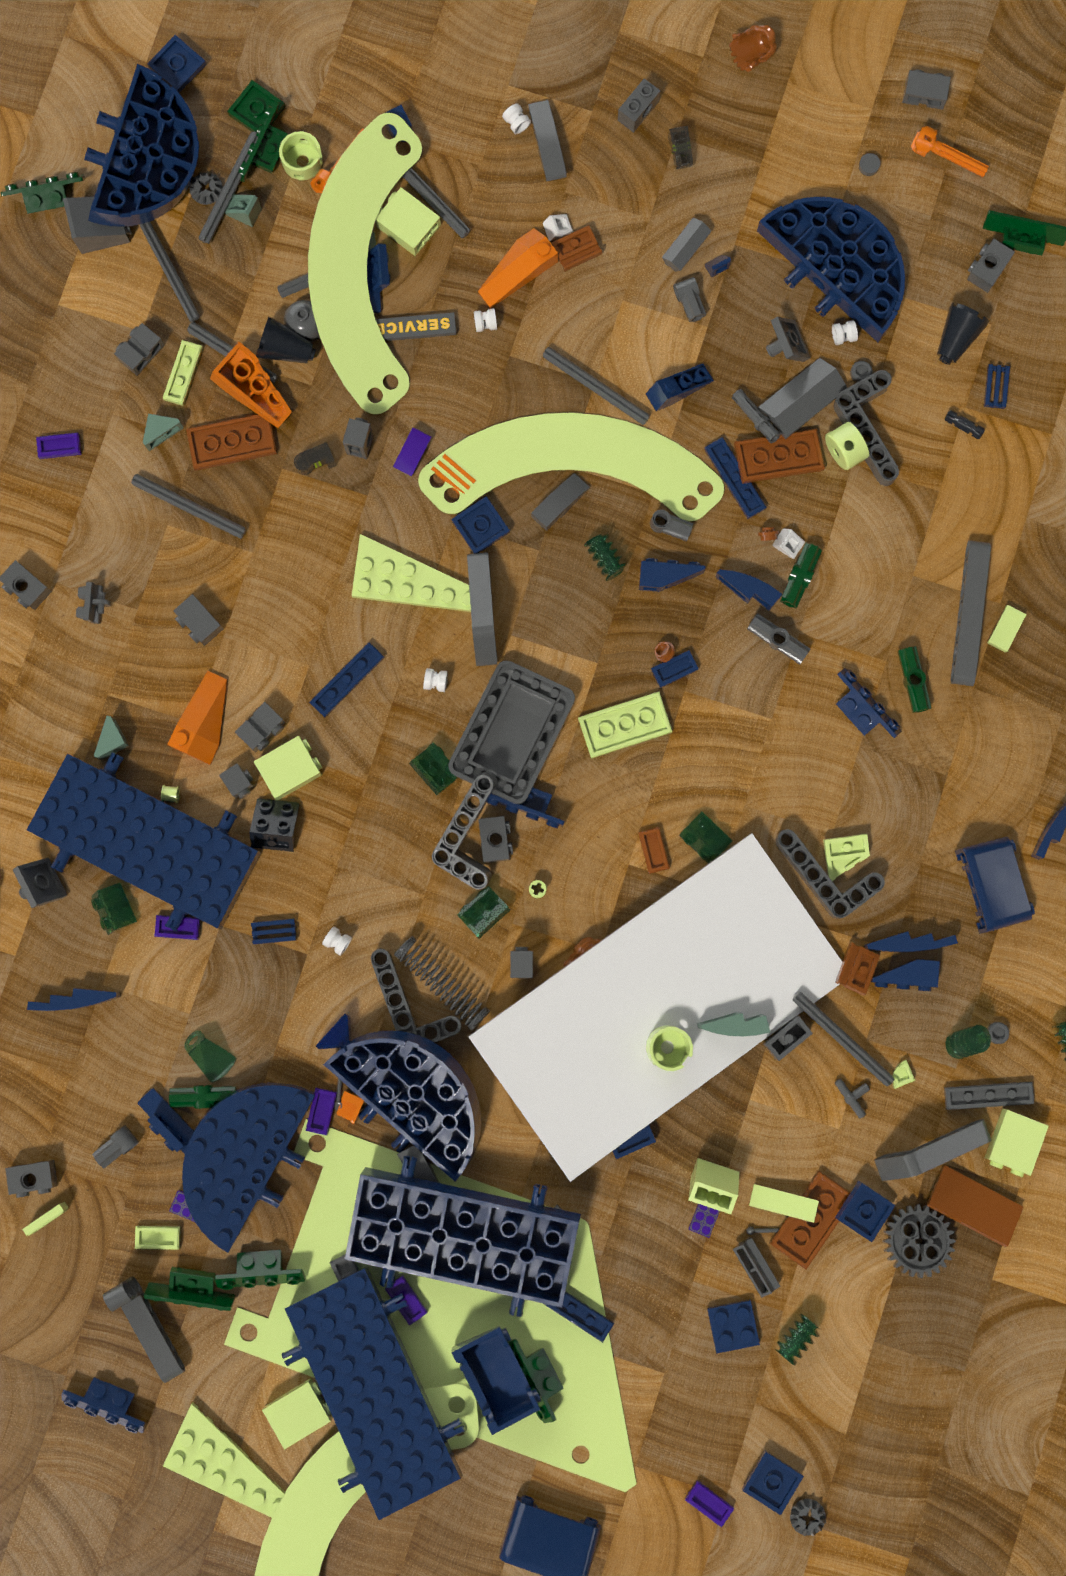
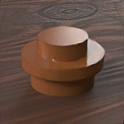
[758,527,779,541]
[654,641,675,662]

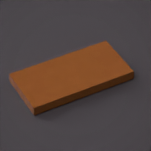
[186,414,277,471]
[734,429,825,484]
[927,1165,1024,1247]
[769,1171,850,1270]

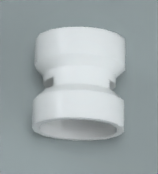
[502,104,531,134]
[474,309,497,332]
[832,320,858,345]
[423,668,448,692]
[322,926,352,956]

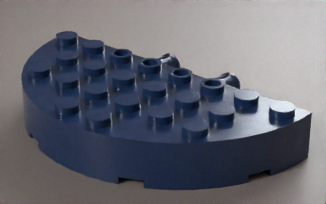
[84,64,199,227]
[757,197,905,343]
[323,1031,481,1182]
[182,1083,315,1253]

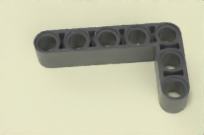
[833,370,899,486]
[467,552,498,666]
[432,771,497,889]
[775,829,885,919]
[371,949,462,1042]
[874,1119,992,1181]
[103,1276,185,1383]

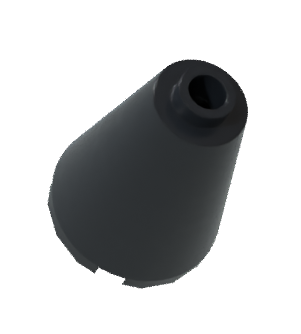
[937,303,989,365]
[256,316,316,364]

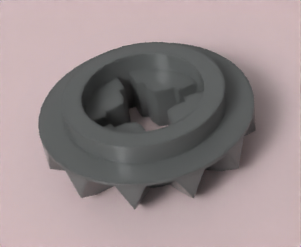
[189,171,223,205]
[790,1499,826,1536]

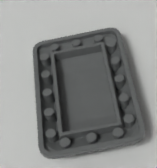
[448,661,575,804]

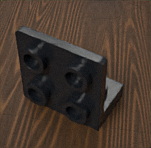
[249,798,299,852]

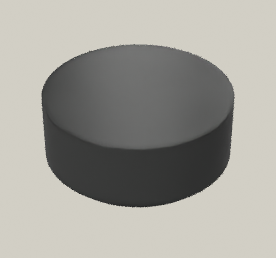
[859,153,880,176]
[850,361,872,383]
[986,1022,1009,1044]

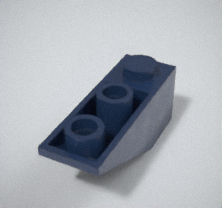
[646,363,714,411]
[639,558,705,592]
[871,959,940,992]

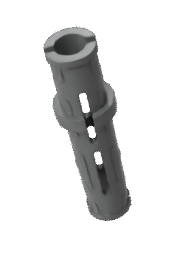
[732,389,781,443]

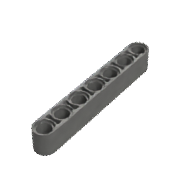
[950,540,991,686]

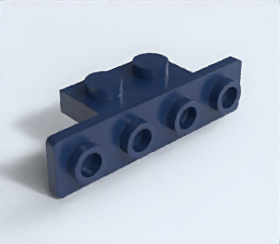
[367,232,390,313]
[836,668,902,738]
[487,788,565,829]
[138,1088,194,1154]
[61,1377,145,1433]

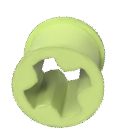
[161,785,180,803]
[529,880,546,898]

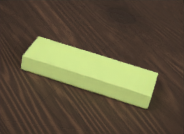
[163,340,203,406]
[749,1184,819,1223]

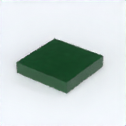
[227,80,286,132]

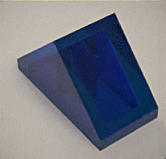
[316,1013,351,1049]

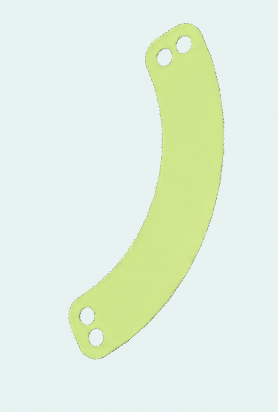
[308,113,422,414]
[418,413,724,521]
[255,1384,479,1576]

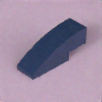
[715,569,782,611]

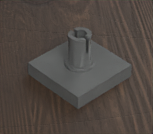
[766,317,811,362]
[13,857,67,908]

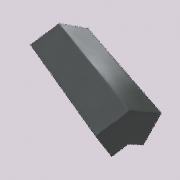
[662,217,711,272]
[733,1237,781,1298]

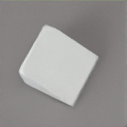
[543,214,573,241]
[773,529,805,559]

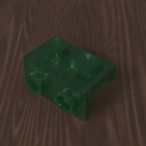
[409,742,458,796]
[679,811,733,864]
[91,883,137,935]
[457,886,511,939]

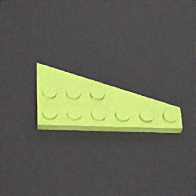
[352,534,471,612]
[163,1403,285,1518]

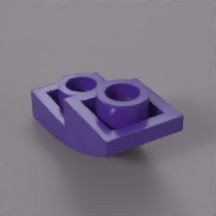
[393,427,431,477]

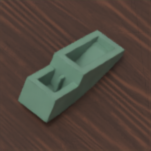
[697,1012,770,1037]

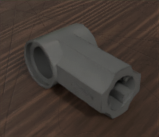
[673,277,706,322]
[650,510,693,542]
[92,1125,139,1169]

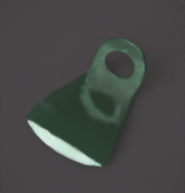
[184,1030,236,1083]

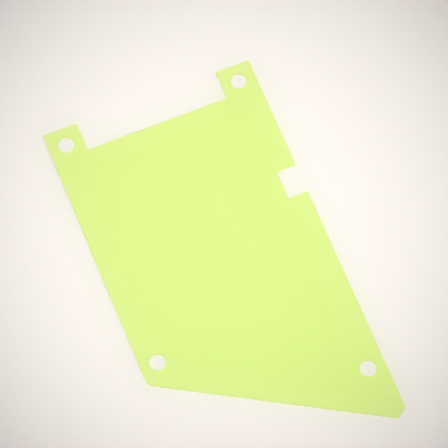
[224,1119,636,1492]

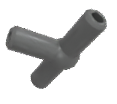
[835,1079,870,1119]

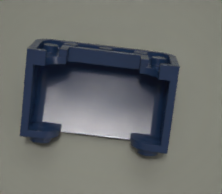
[955,836,1035,934]
[451,1326,542,1435]
[499,1495,601,1576]

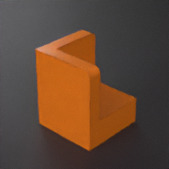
[336,1090,365,1124]

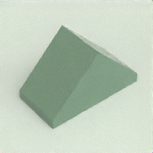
[224,195,262,227]
[143,414,183,451]
[94,716,129,760]

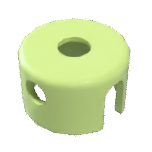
[279,131,323,180]
[825,421,869,470]
[646,1025,693,1071]

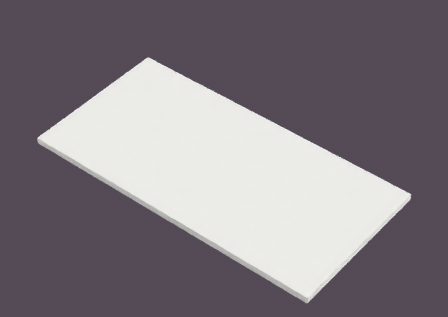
[468,834,842,1182]

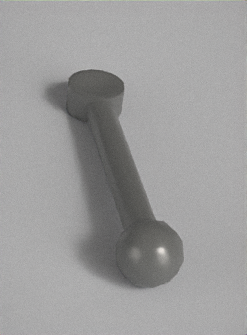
[334,1078,342,1110]
[746,1226,779,1235]

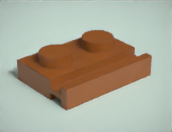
[551,225,602,272]
[835,942,880,996]

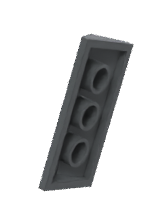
[758,358,847,439]

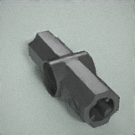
[747,613,810,665]

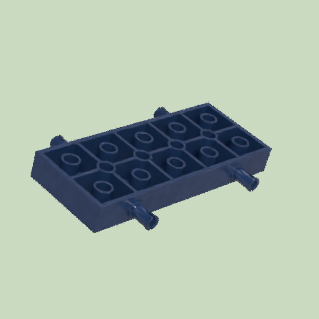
[27,752,261,932]
[345,1156,581,1317]
[282,1268,466,1520]

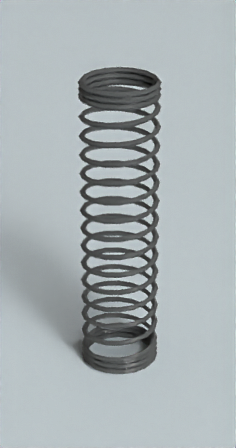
[394,936,490,1030]

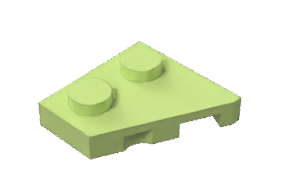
[823,834,870,881]

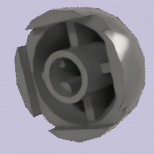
[284,300,320,343]

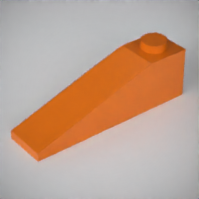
[478,228,558,309]
[210,342,292,428]
[167,671,227,765]

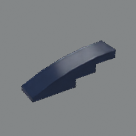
[1031,802,1066,860]
[863,932,958,952]
[27,988,121,1011]

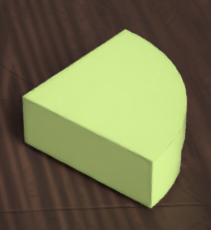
[892,1060,915,1089]

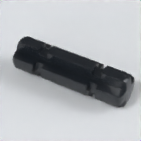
[945,410,985,439]

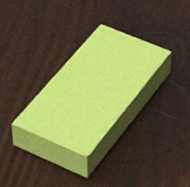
[987,605,1026,653]
[22,1202,68,1236]
[135,1226,181,1250]

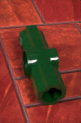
[780,543,822,609]
[897,646,932,713]
[169,1085,237,1109]

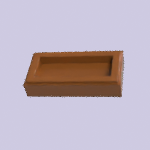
[638,827,670,874]

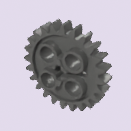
[882,1205,955,1278]

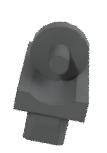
[76,582,111,624]

